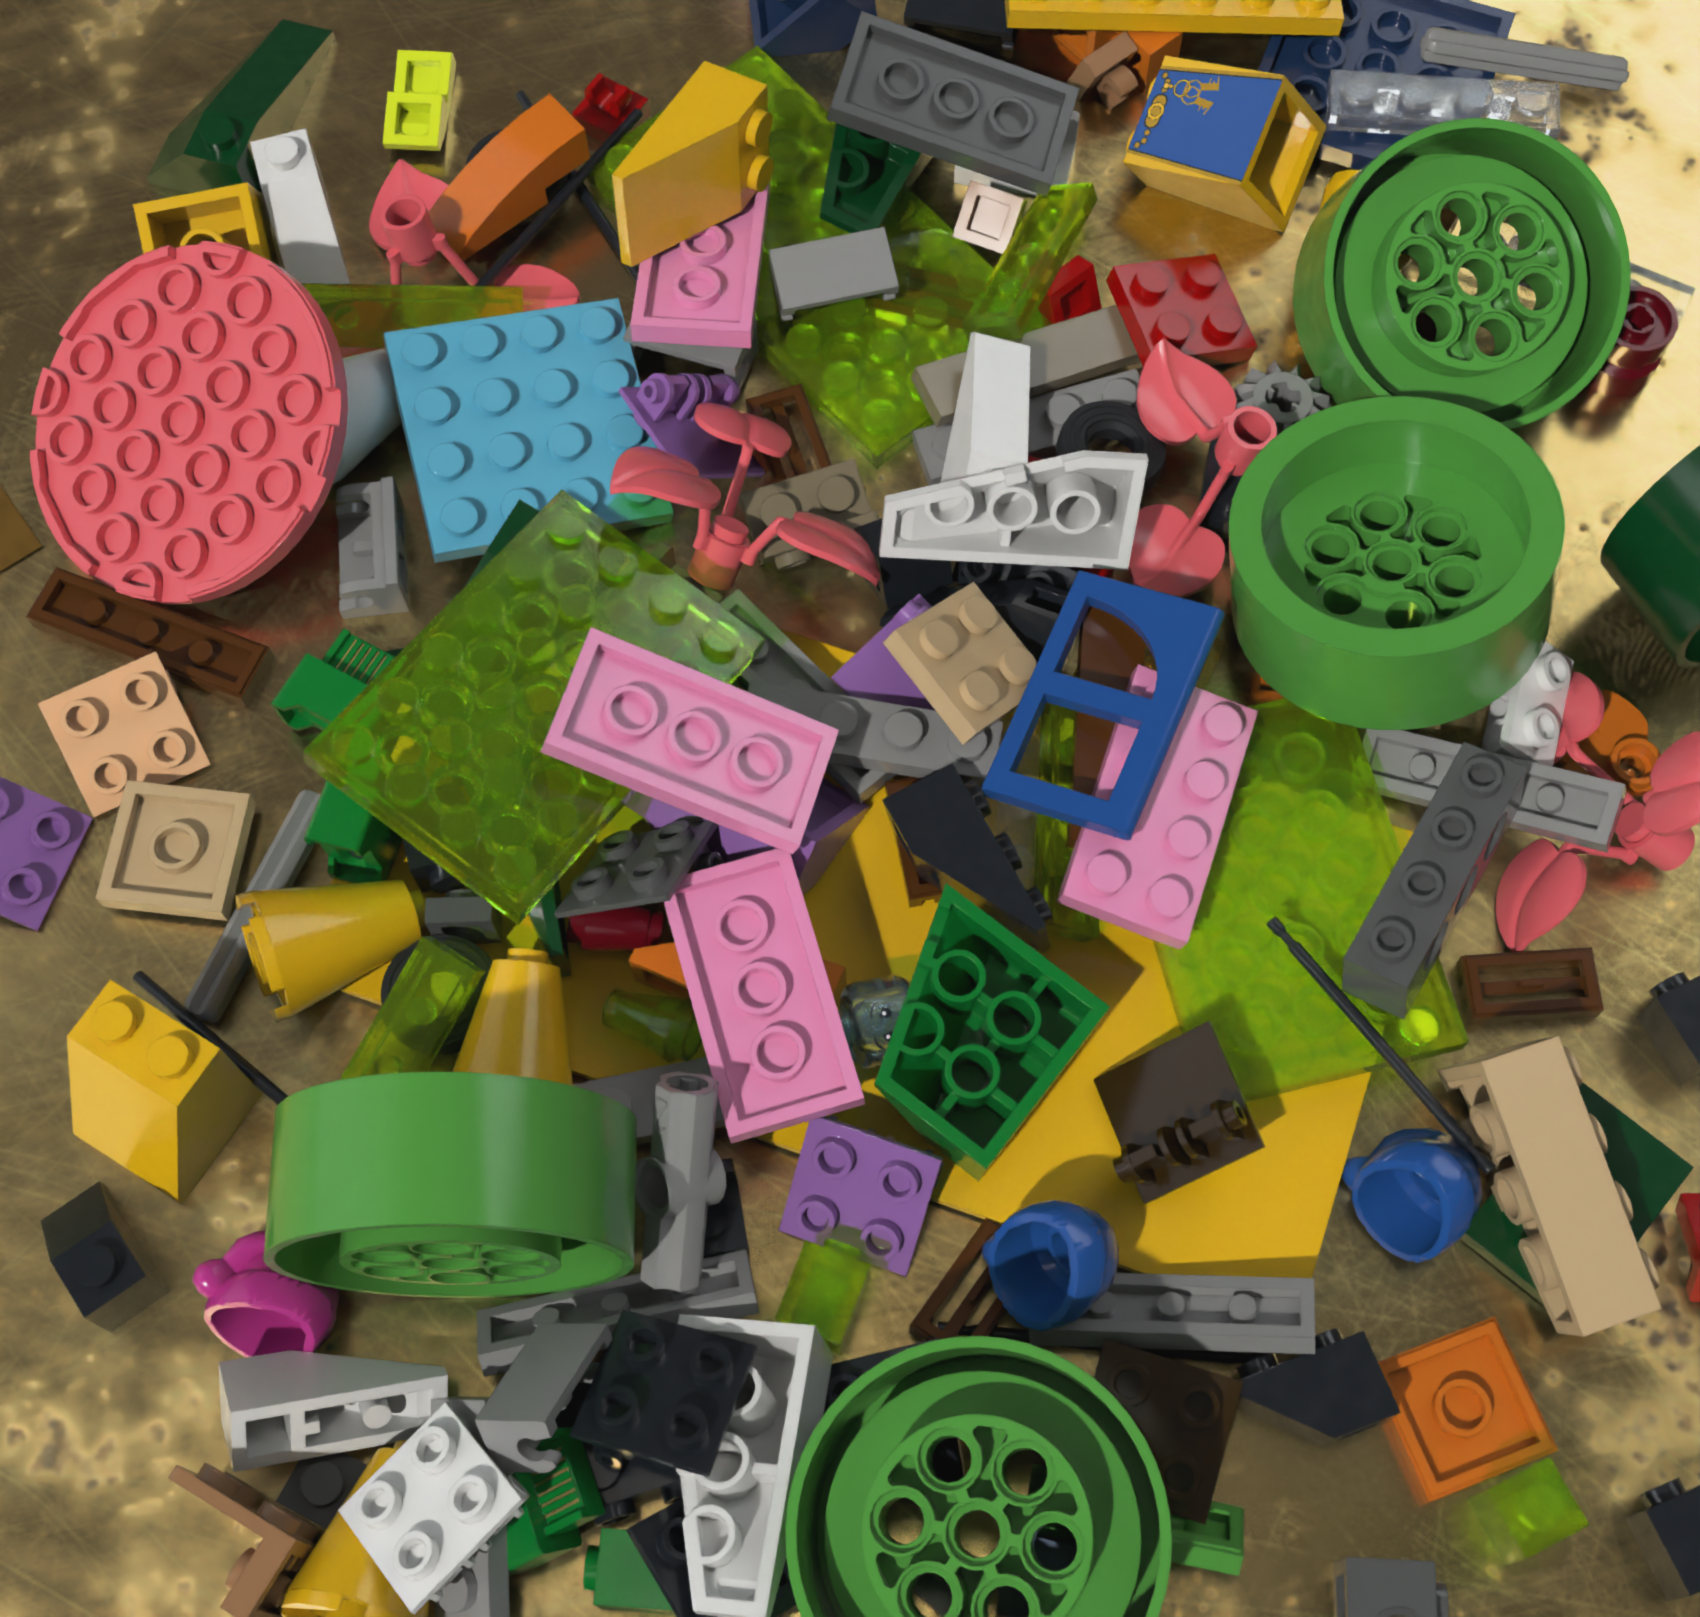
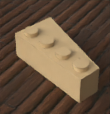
[1437,1035,1662,1337]

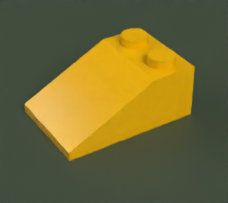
[612,61,774,267]
[133,182,277,265]

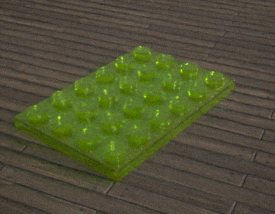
[303,489,765,925]
[1153,698,1469,1102]

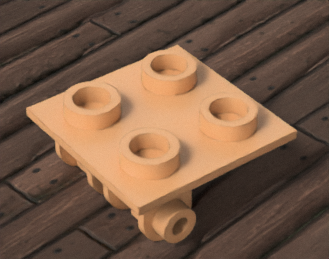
[37,651,211,817]

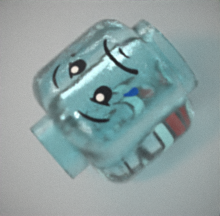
[838,974,910,1069]

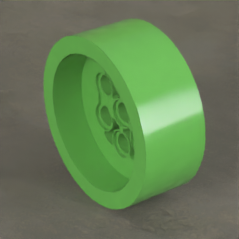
[1293,118,1631,430]
[1229,396,1565,730]
[263,1072,637,1298]
[785,1336,1172,1617]

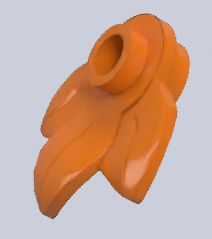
[1558,689,1661,800]

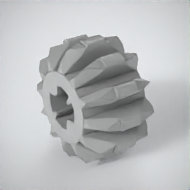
[1233,360,1331,436]

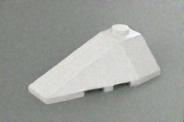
[879,450,1149,570]
[676,1314,833,1617]

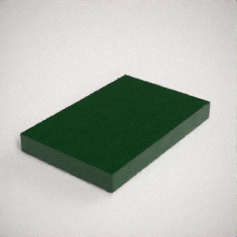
[1460,1082,1694,1305]

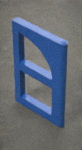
[981,570,1225,840]

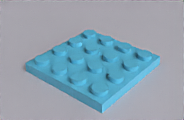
[384,298,674,563]

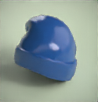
[1341,1128,1483,1263]
[982,1200,1119,1331]

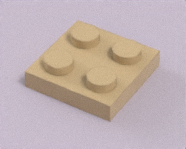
[883,582,1037,745]
[96,780,257,921]

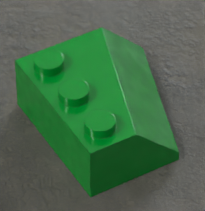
[874,883,1110,1182]

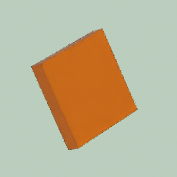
[1378,1316,1559,1505]

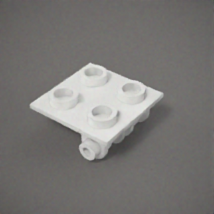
[338,1402,530,1615]

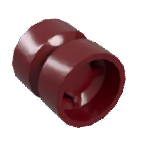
[1588,286,1679,397]

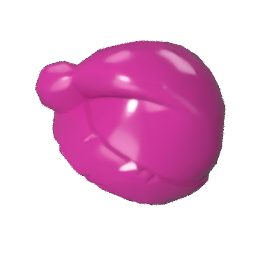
[192,1231,339,1358]

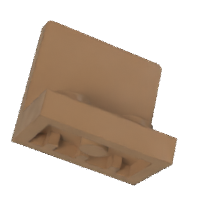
[168,1462,320,1617]

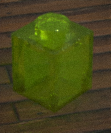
[775,1238,871,1356]
[1467,1457,1589,1566]

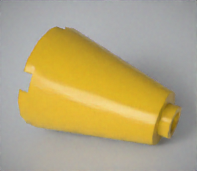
[236,879,426,1023]
[452,948,573,1086]
[281,1440,430,1617]

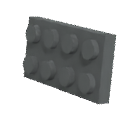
[827,11,1079,196]

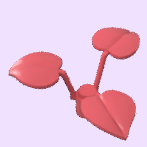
[328,159,581,358]
[1128,338,1277,598]
[610,402,880,591]
[1495,671,1700,952]

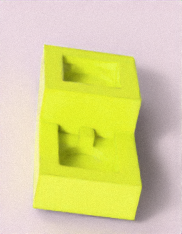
[382,50,456,151]

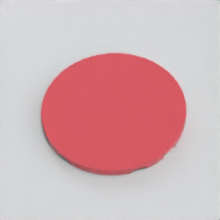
[30,241,348,604]

